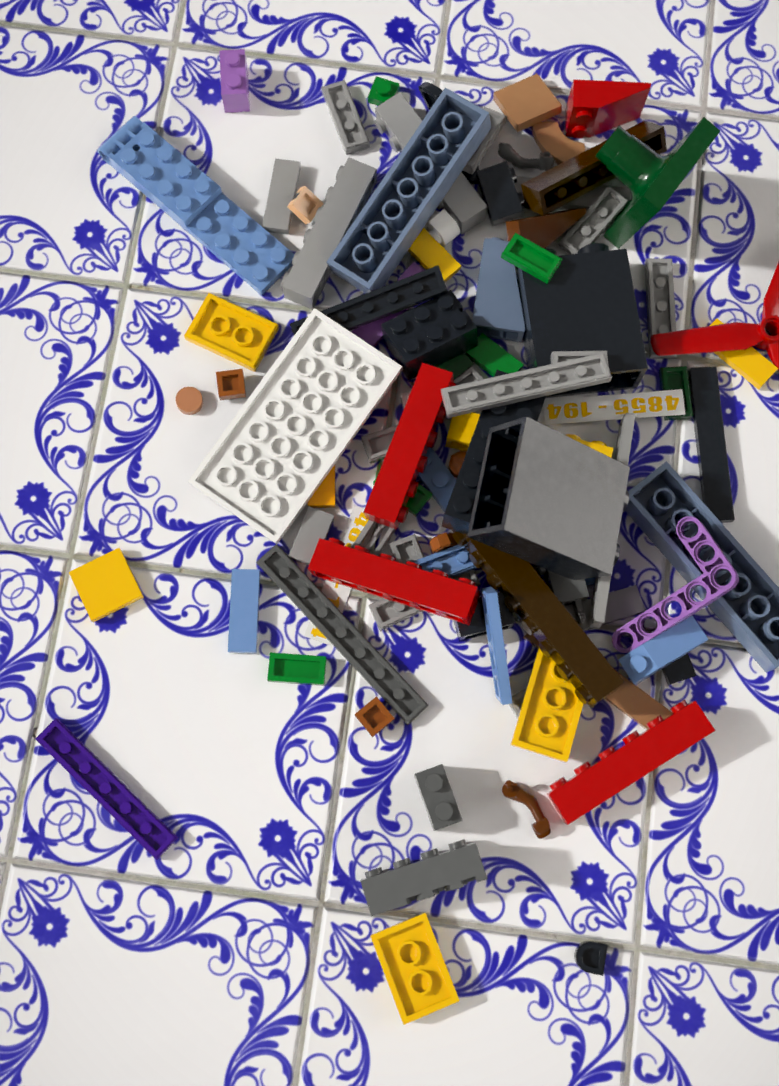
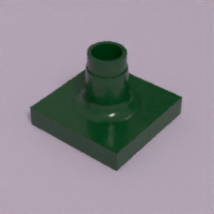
[595,117,720,249]

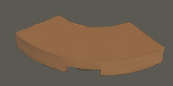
[531,121,585,165]

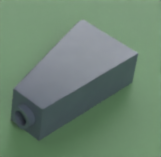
[472,237,525,342]

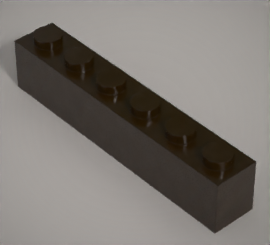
[521,121,667,216]

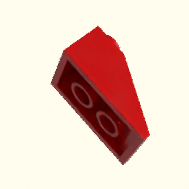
[565,79,651,139]

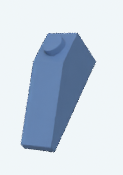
[618,616,709,685]

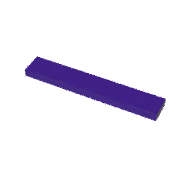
[35,718,179,860]

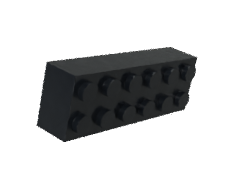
[442,370,546,534]

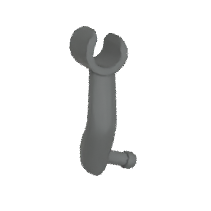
[498,142,554,171]

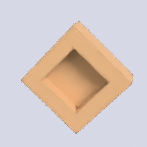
[287,186,323,224]

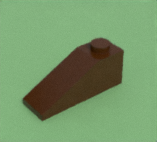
[506,208,586,248]

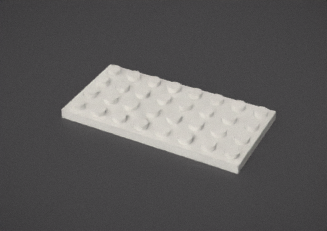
[188,308,403,544]

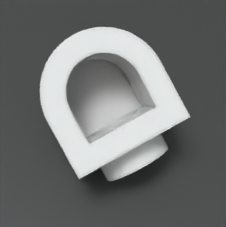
[425,209,460,247]

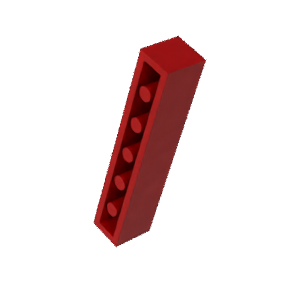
[363,363,457,530]
[308,538,480,626]
[547,700,716,825]

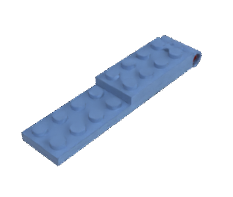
[97,116,295,296]

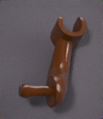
[502,780,551,839]

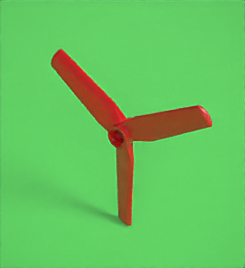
[650,262,779,371]

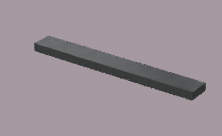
[256,544,428,725]

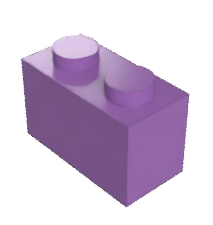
[219,49,250,113]

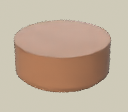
[175,387,203,415]

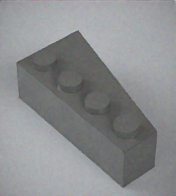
[360,839,487,916]

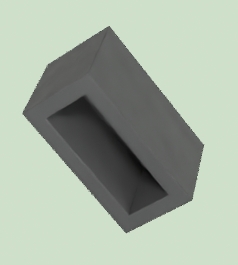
[414,764,463,831]

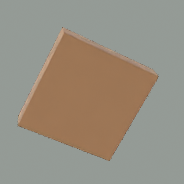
[493,74,562,132]

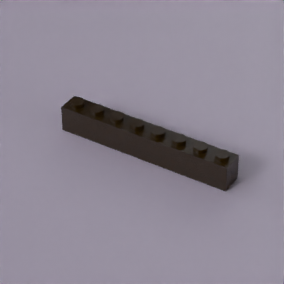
[452,530,624,709]

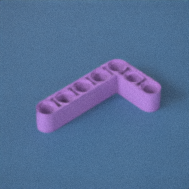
[612,516,738,653]

